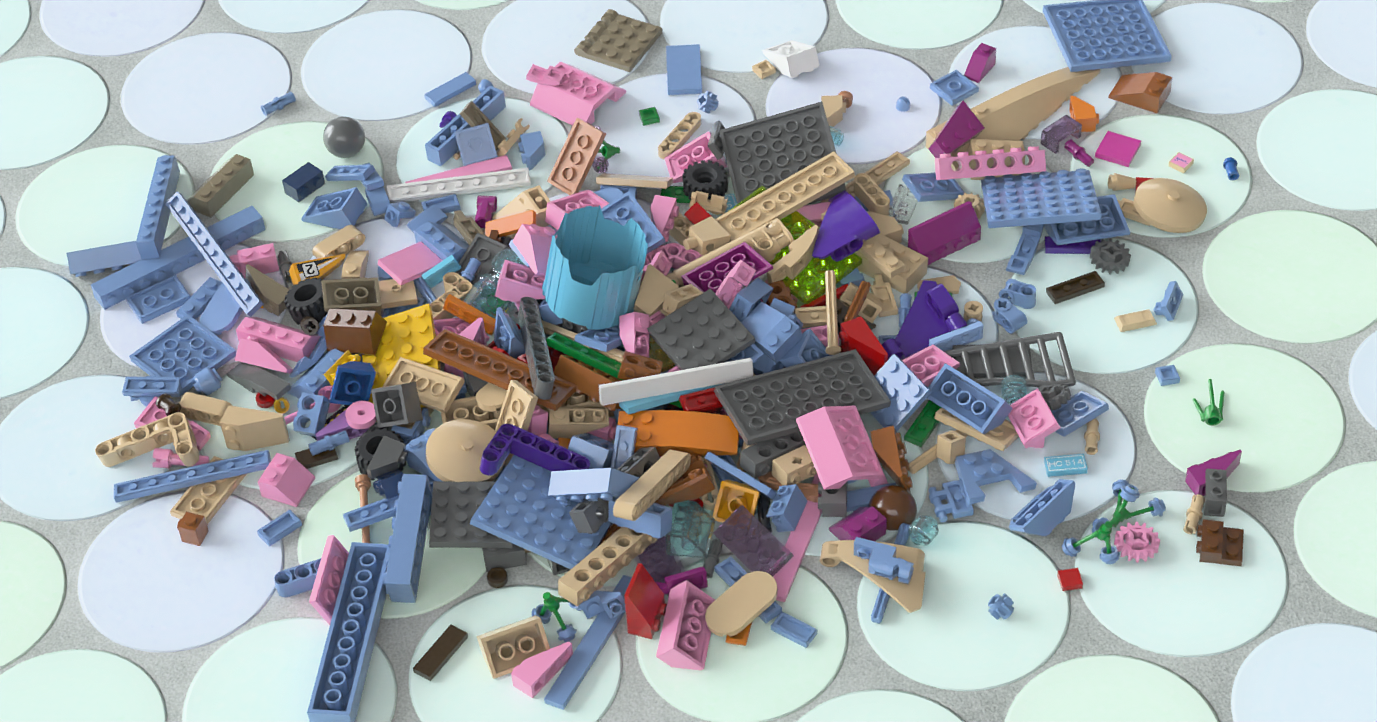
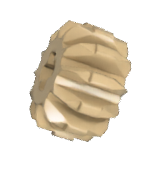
[954,192,985,219]

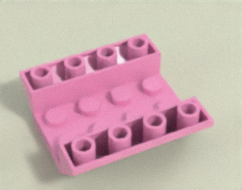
[530,61,626,126]
[796,406,888,489]

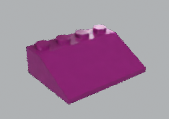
[681,242,773,293]

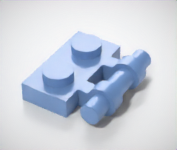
[928,480,974,523]

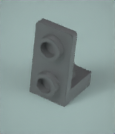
[1203,469,1227,517]

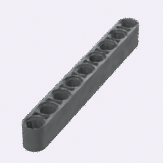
[518,297,555,400]

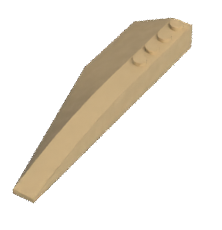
[926,67,1100,171]

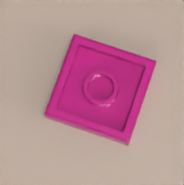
[1095,131,1141,167]

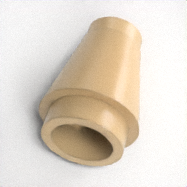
[1108,173,1136,191]

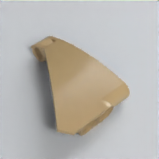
[820,540,925,613]

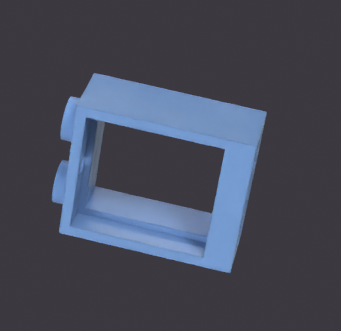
[729,278,773,322]

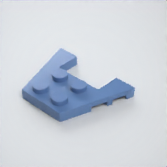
[954,449,1037,505]

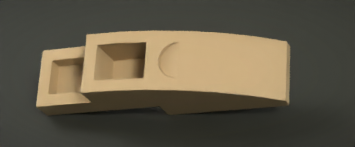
[766,225,819,283]

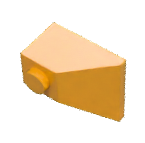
[712,479,760,531]

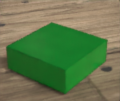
[639,107,660,126]

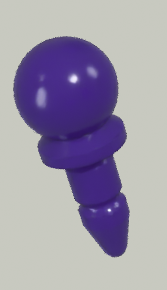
[439,111,457,128]

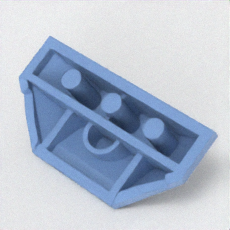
[1009,479,1075,536]

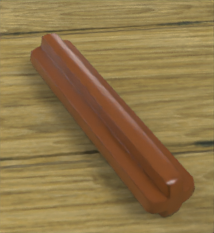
[844,281,871,322]

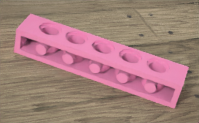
[935,146,1046,180]

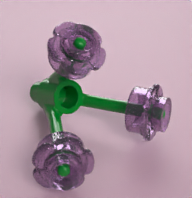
[592,125,620,173]

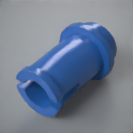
[1223,157,1239,181]

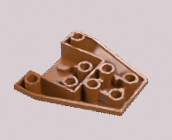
[654,455,716,505]

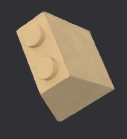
[634,264,679,317]

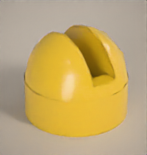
[274,397,290,414]

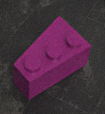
[928,100,985,158]

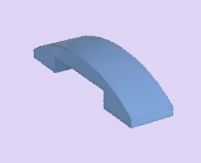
[1006,224,1045,275]
[290,315,327,378]

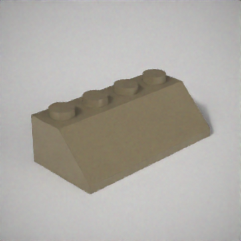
[187,154,254,218]

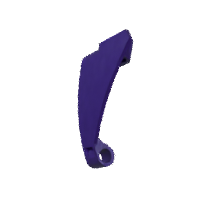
[812,191,880,261]
[882,280,968,360]

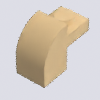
[840,282,883,323]

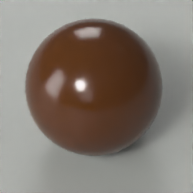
[868,485,917,531]

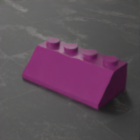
[908,201,981,265]

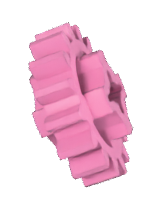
[1114,521,1160,563]

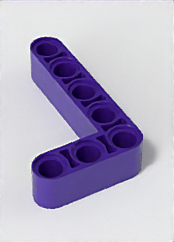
[479,424,590,476]

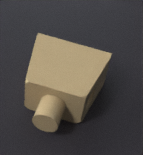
[683,216,730,255]

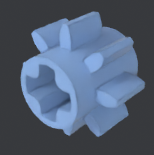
[697,91,719,114]
[988,593,1014,620]

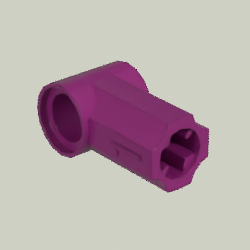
[475,195,497,228]

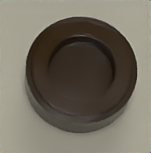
[487,567,508,588]

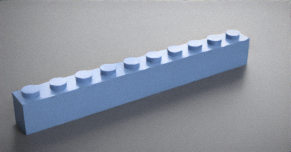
[91,206,266,310]

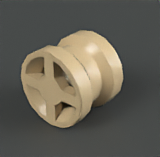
[963,301,983,322]

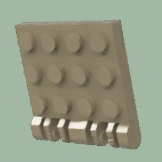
[574,9,663,72]

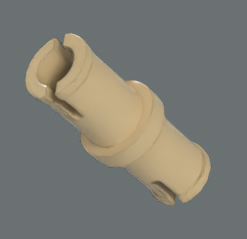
[1084,418,1100,455]
[1183,494,1205,535]

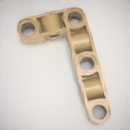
[95,412,199,467]

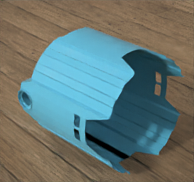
[542,205,648,330]

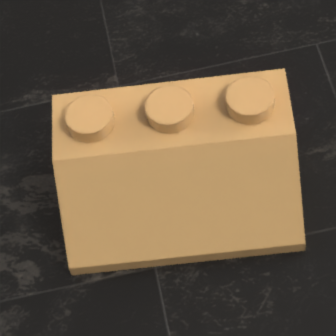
[967,139,1025,180]
[476,615,550,679]

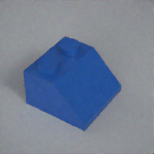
[329,361,376,405]

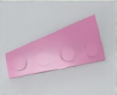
[134,396,211,451]

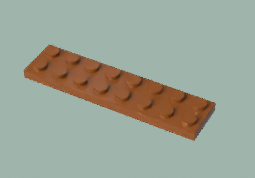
[423,329,577,411]

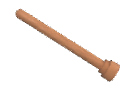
[355,474,371,543]

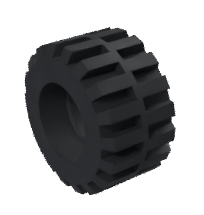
[284,278,328,327]
[354,428,407,481]

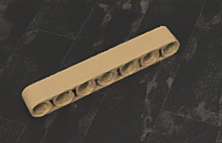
[613,449,691,521]

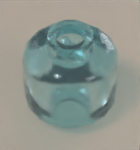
[908,515,939,546]

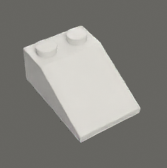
[762,40,820,78]

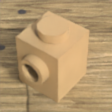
[936,430,966,464]

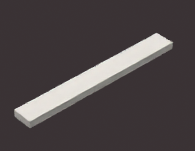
[387,168,531,203]
[599,358,753,406]

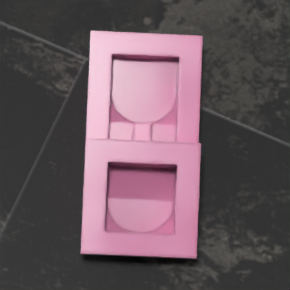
[526,64,566,85]

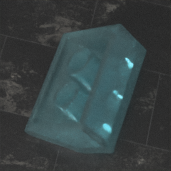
[666,501,716,558]

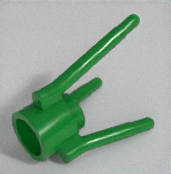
[1193,379,1225,426]

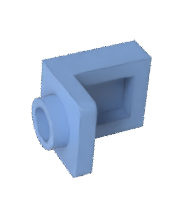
[384,201,416,227]

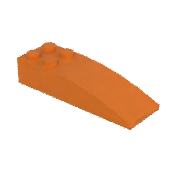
[618,410,739,456]

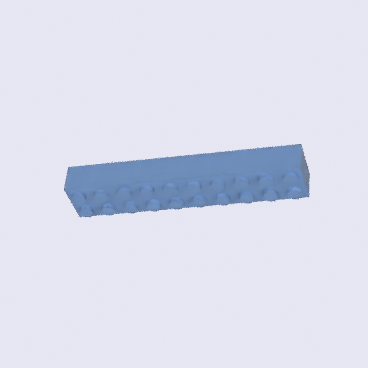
[307,542,390,722]

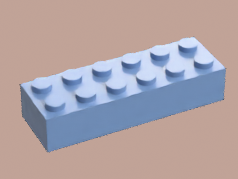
[382,474,432,603]

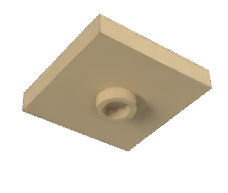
[378,279,418,309]

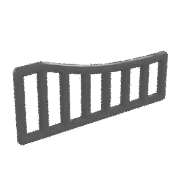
[943,332,1076,387]

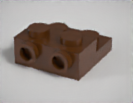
[1196,519,1244,566]

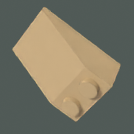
[220,405,290,451]

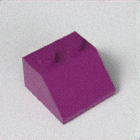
[829,507,887,541]

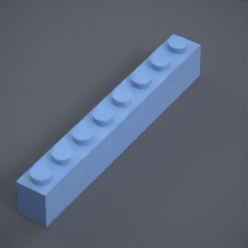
[136,155,180,260]

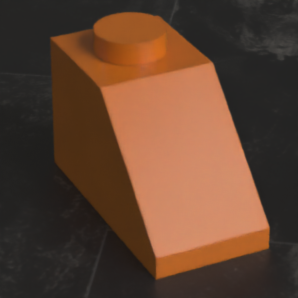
[1069,96,1099,132]

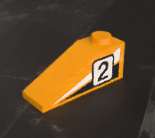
[289,254,346,285]

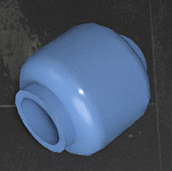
[193,367,223,396]

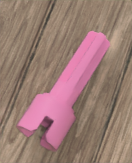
[152,448,210,469]

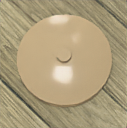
[1133,178,1207,233]
[426,419,505,482]

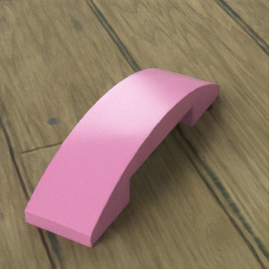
[715,260,756,309]

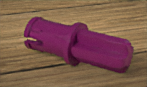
[1064,139,1094,167]

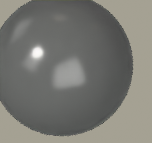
[323,116,365,158]

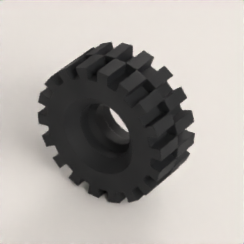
[682,160,728,200]

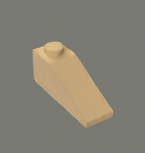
[341,250,369,279]

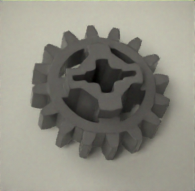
[1089,238,1131,275]
[1038,383,1071,410]

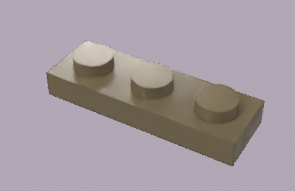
[460,101,506,151]

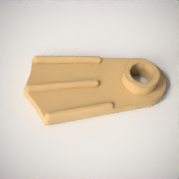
[917,275,961,294]

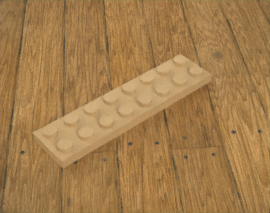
[715,152,855,242]

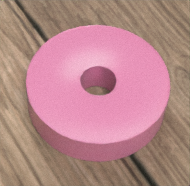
[345,401,377,429]

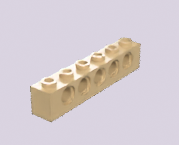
[558,527,658,606]

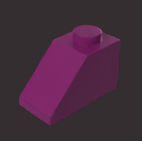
[964,42,997,83]

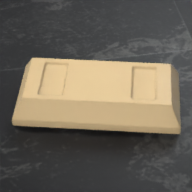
[1114,309,1157,332]

